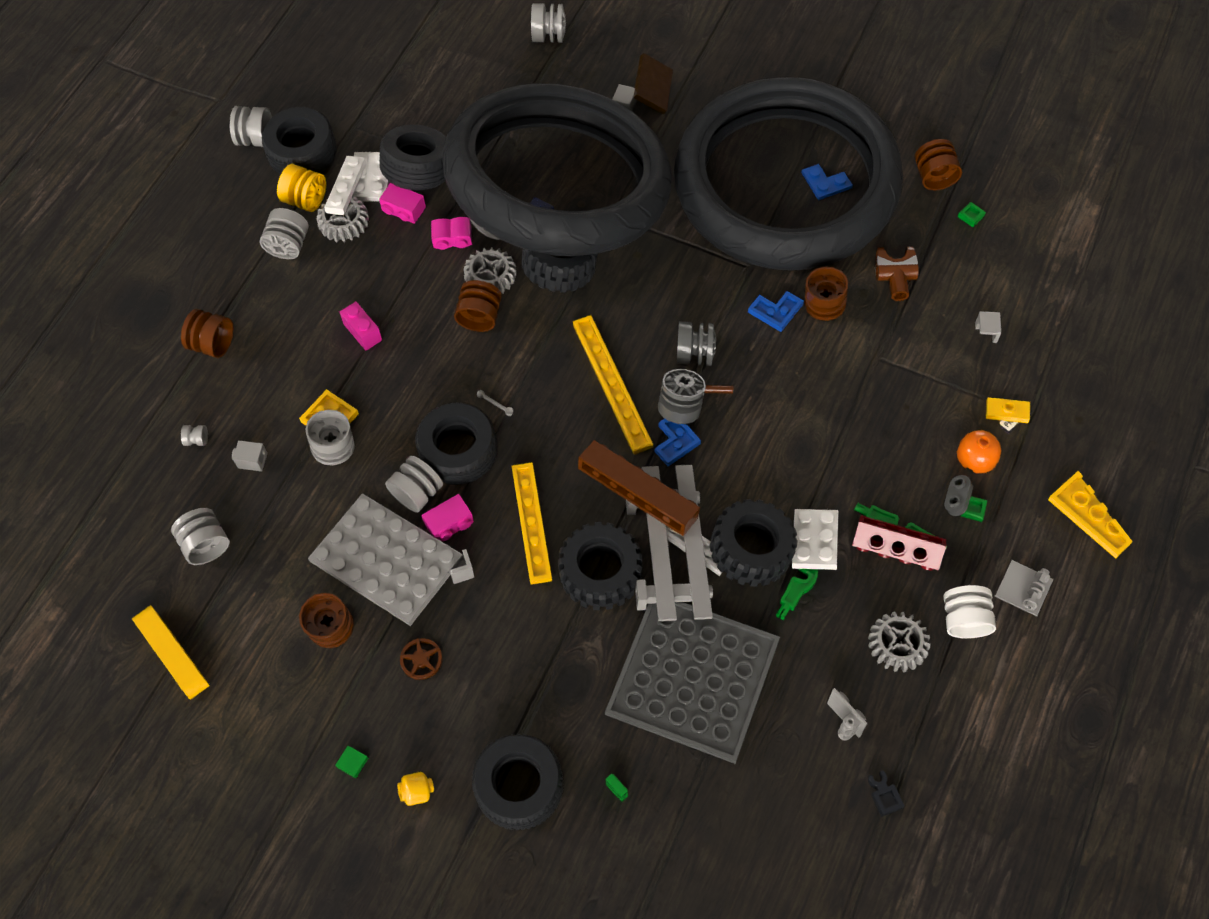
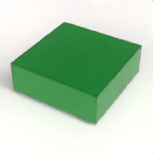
[958,202,986,227]
[961,496,988,522]
[335,746,369,778]
[605,774,628,802]

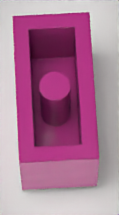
[379,183,426,224]
[340,302,382,351]
[422,494,474,541]

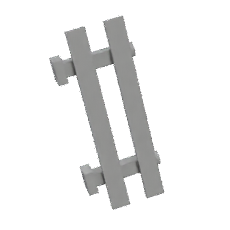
[626,465,713,621]

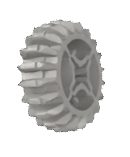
[316,196,369,243]
[463,247,516,294]
[868,611,931,672]

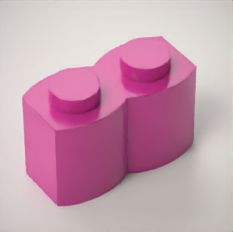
[431,217,472,250]

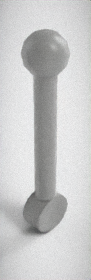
[477,390,513,416]

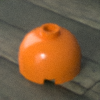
[957,430,1002,473]

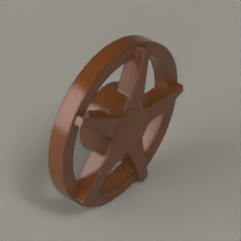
[400,638,442,680]

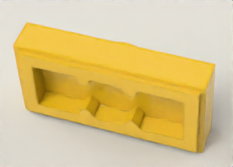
[986,397,1030,423]

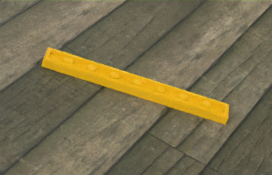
[573,315,653,455]

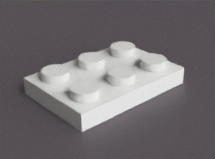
[352,152,390,201]
[792,509,838,570]

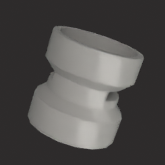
[181,425,208,446]

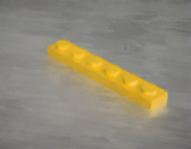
[512,462,552,585]

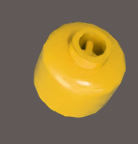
[397,772,434,806]

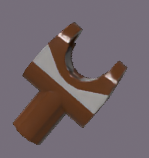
[875,246,918,301]

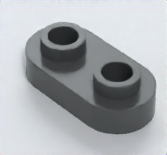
[944,475,973,516]

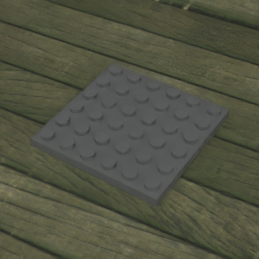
[605,602,780,764]

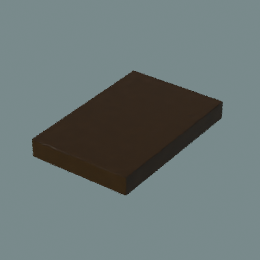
[633,53,673,114]

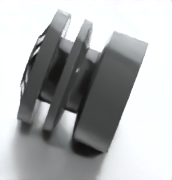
[677,321,716,366]
[658,369,706,424]

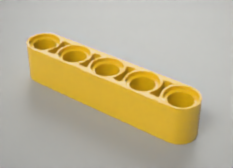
[132,605,210,700]

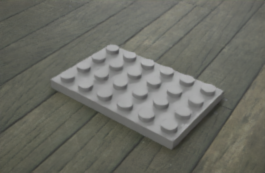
[308,493,464,626]

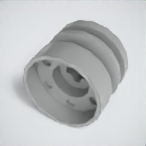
[531,3,566,43]
[230,106,272,147]
[259,208,309,259]
[305,409,355,466]
[385,456,443,513]
[171,508,230,565]

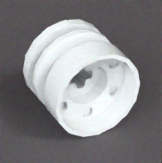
[944,585,996,638]

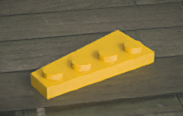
[1048,471,1132,558]

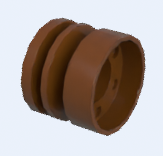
[914,139,962,190]
[805,267,848,321]
[454,280,502,332]
[181,309,234,358]
[299,593,354,648]

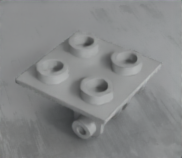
[995,560,1053,616]
[827,688,867,741]

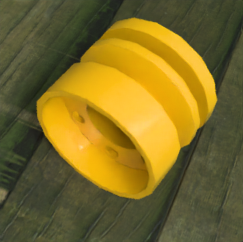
[277,164,326,212]

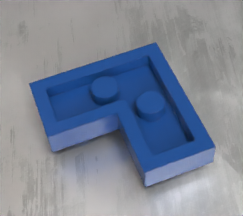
[801,164,853,200]
[748,291,804,332]
[655,418,701,467]

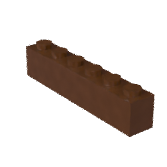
[578,440,700,536]

